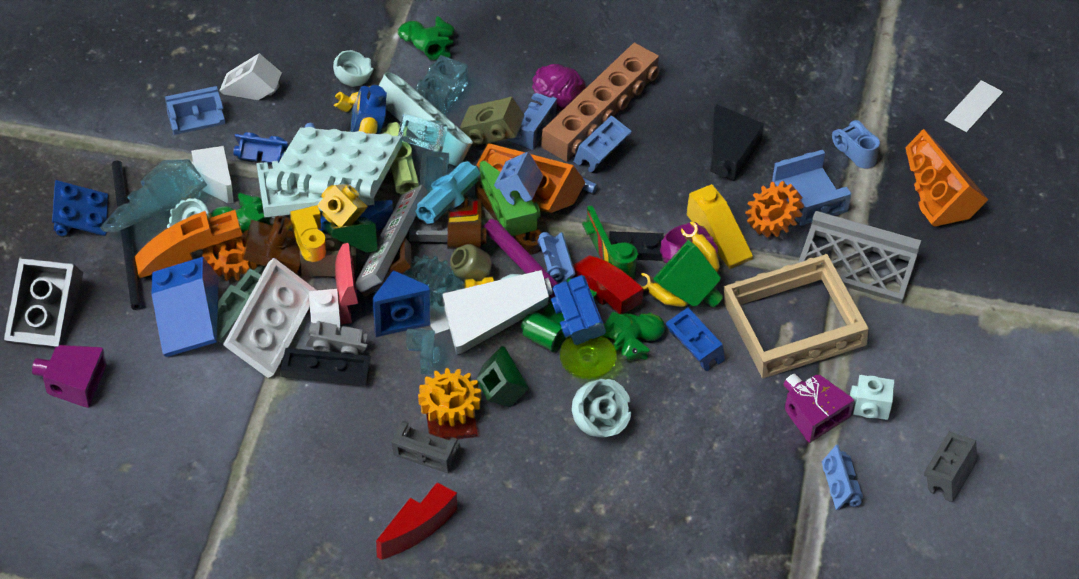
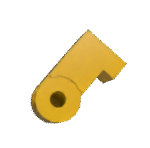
[290,205,326,262]

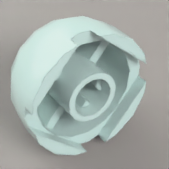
[572,379,631,438]

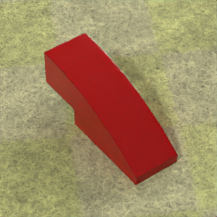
[573,255,643,314]
[376,482,457,560]

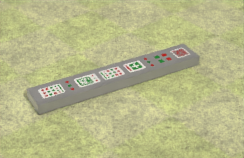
[354,185,428,292]

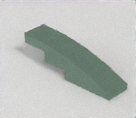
[217,264,266,343]

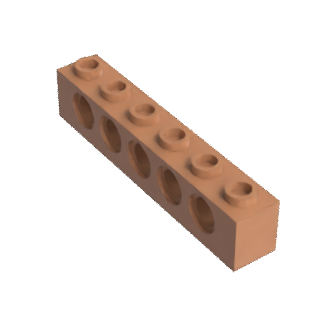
[541,43,659,162]

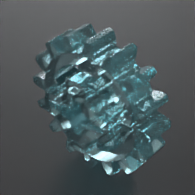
[404,254,464,307]

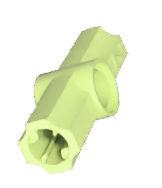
[382,122,419,195]

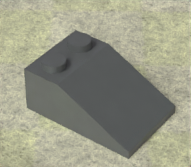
[4,258,83,347]

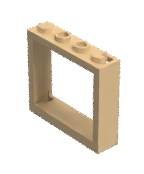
[724,254,869,379]

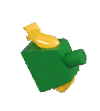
[638,222,723,307]

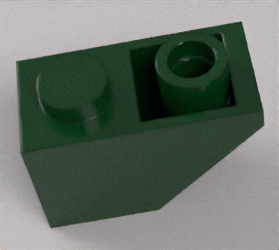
[476,346,529,407]

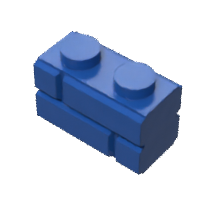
[550,275,606,345]

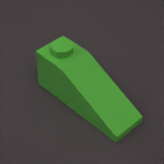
[480,161,541,236]

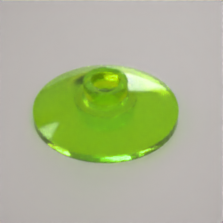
[560,336,617,379]

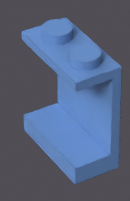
[772,150,851,226]

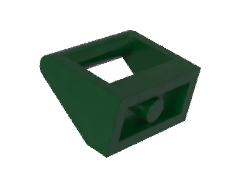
[321,216,378,252]

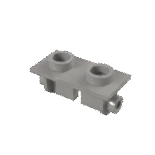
[306,321,367,355]

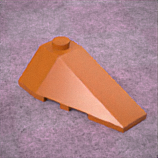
[905,129,988,226]
[476,143,585,213]

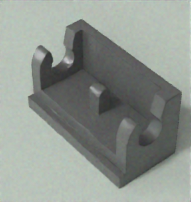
[391,421,460,473]
[924,431,977,502]

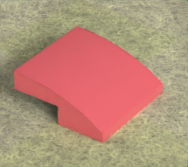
[335,243,358,325]

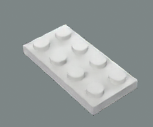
[223,258,316,378]

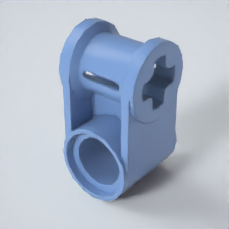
[832,120,880,169]

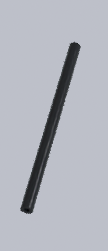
[111,160,142,310]

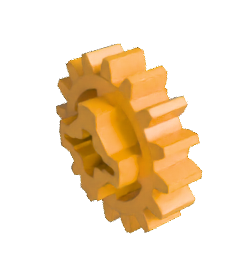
[418,368,481,426]

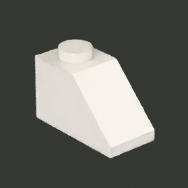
[220,53,282,100]
[188,146,234,203]
[309,289,341,353]

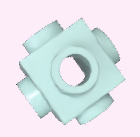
[850,375,894,420]

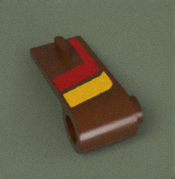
[447,195,486,249]

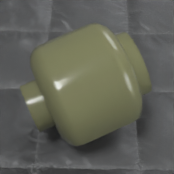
[450,244,491,281]

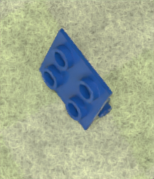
[52,180,108,236]

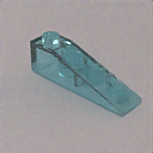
[100,159,207,232]

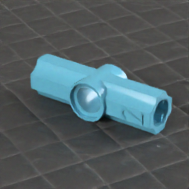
[415,161,480,224]

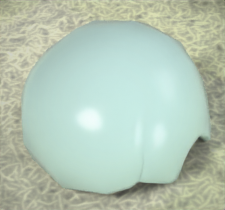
[333,50,374,87]

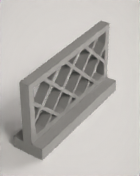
[798,211,921,303]

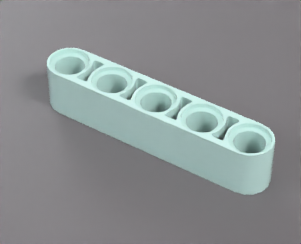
[379,72,473,166]

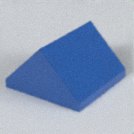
[373,270,430,337]

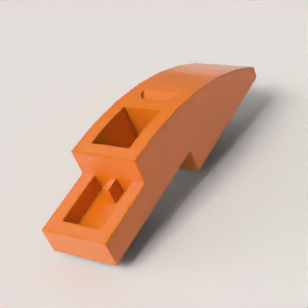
[135,210,243,278]

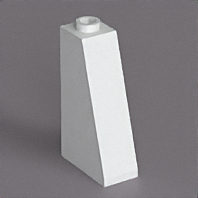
[443,270,552,355]

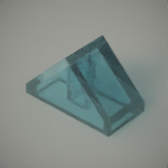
[398,114,448,152]
[419,150,449,194]

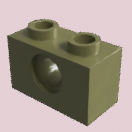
[460,97,525,146]

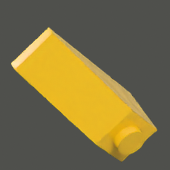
[687,184,753,269]

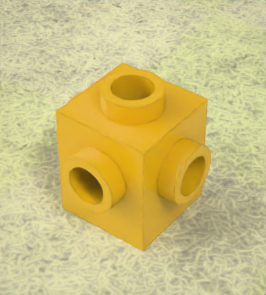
[317,184,368,227]

